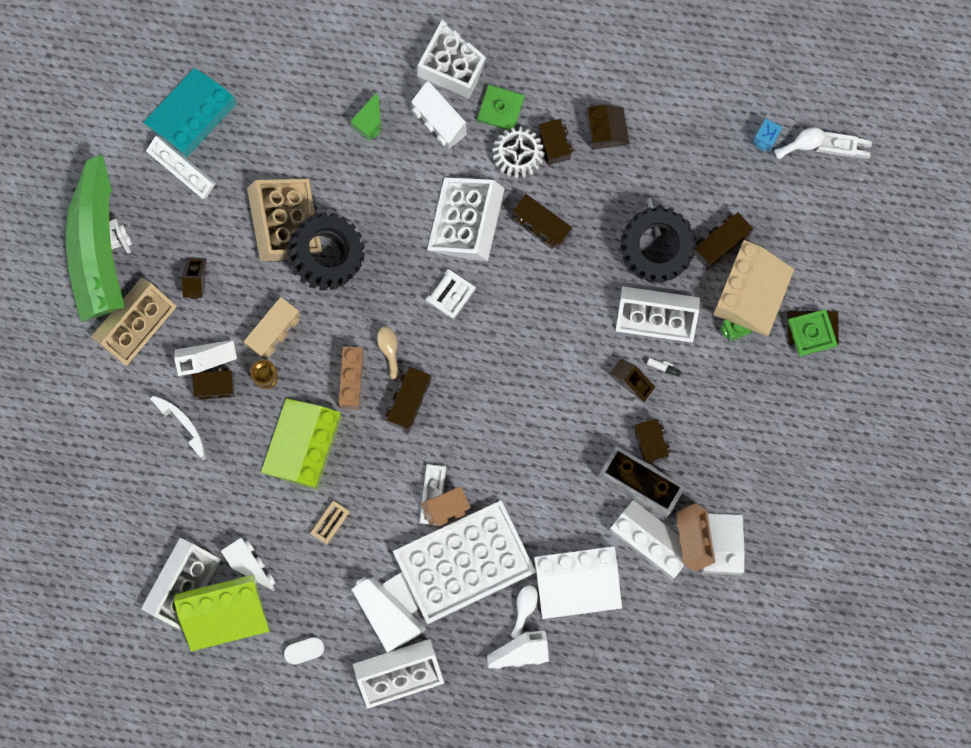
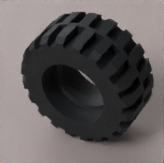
[620,206,696,283]
[287,212,365,291]

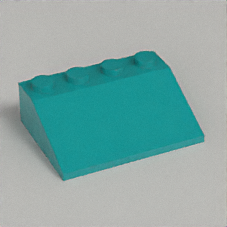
[143,68,237,158]

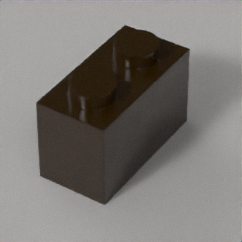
[538,119,573,165]
[192,368,235,400]
[634,418,671,464]

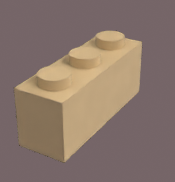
[244,297,300,359]

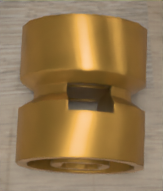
[250,359,279,389]

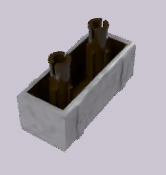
[598,446,686,519]

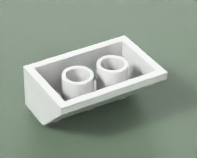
[411,81,467,149]

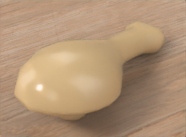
[377,326,401,379]

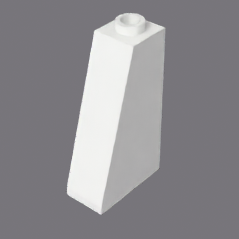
[352,577,426,652]

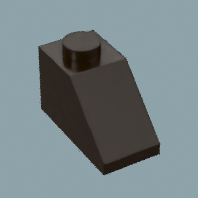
[181,258,207,299]
[609,359,655,402]

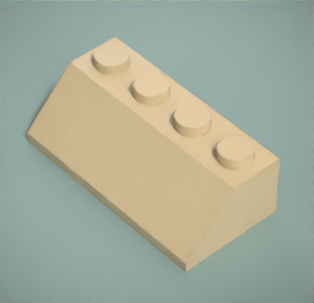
[91,277,177,366]

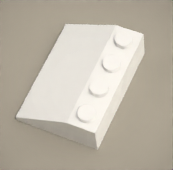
[427,178,505,261]
[534,547,622,619]

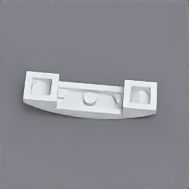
[150,396,206,460]

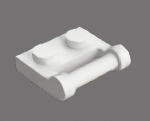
[425,269,476,320]

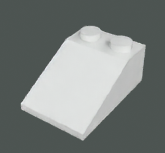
[701,514,744,575]

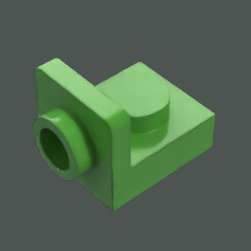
[721,319,752,342]

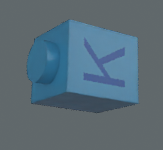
[753,119,783,152]

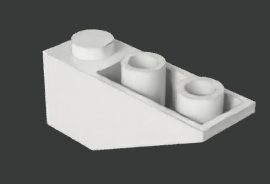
[174,340,237,376]
[221,538,276,591]
[487,631,549,669]

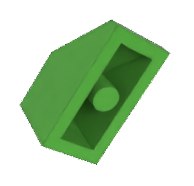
[350,94,381,141]

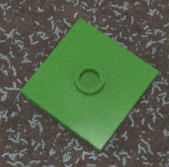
[477,85,525,131]
[788,309,838,357]

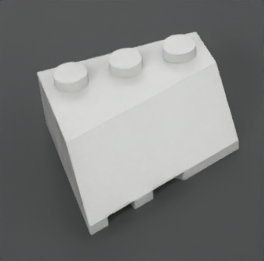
[417,20,486,99]

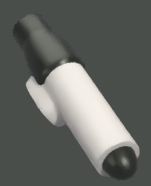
[644,358,681,377]

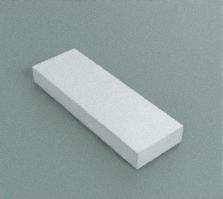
[420,464,446,525]

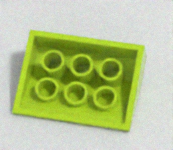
[261,399,342,490]
[174,574,270,651]

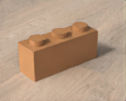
[339,347,364,410]
[676,503,716,571]

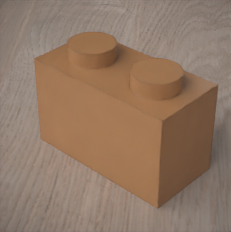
[421,487,471,527]

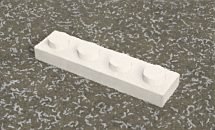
[146,135,216,199]

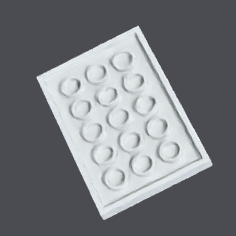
[393,501,536,625]

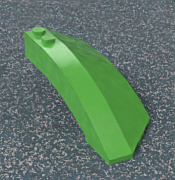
[66,155,125,322]

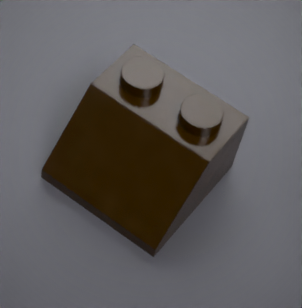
[586,104,630,150]

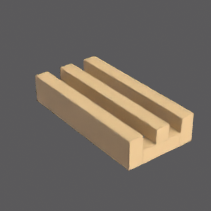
[311,500,350,545]

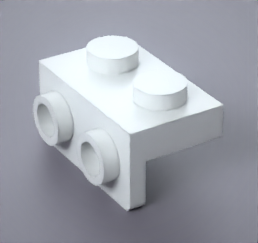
[109,219,132,254]

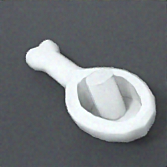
[774,127,825,159]
[511,585,538,638]

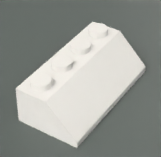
[616,286,700,343]
[609,500,684,581]
[141,538,221,631]
[353,639,444,709]

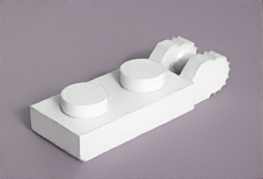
[816,132,872,159]

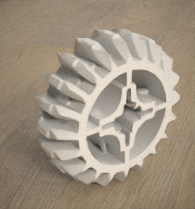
[493,127,544,179]

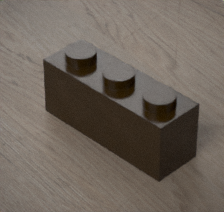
[512,194,573,250]
[694,212,754,269]
[385,366,432,432]

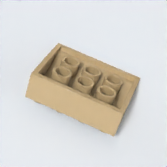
[247,179,322,261]
[713,240,794,337]

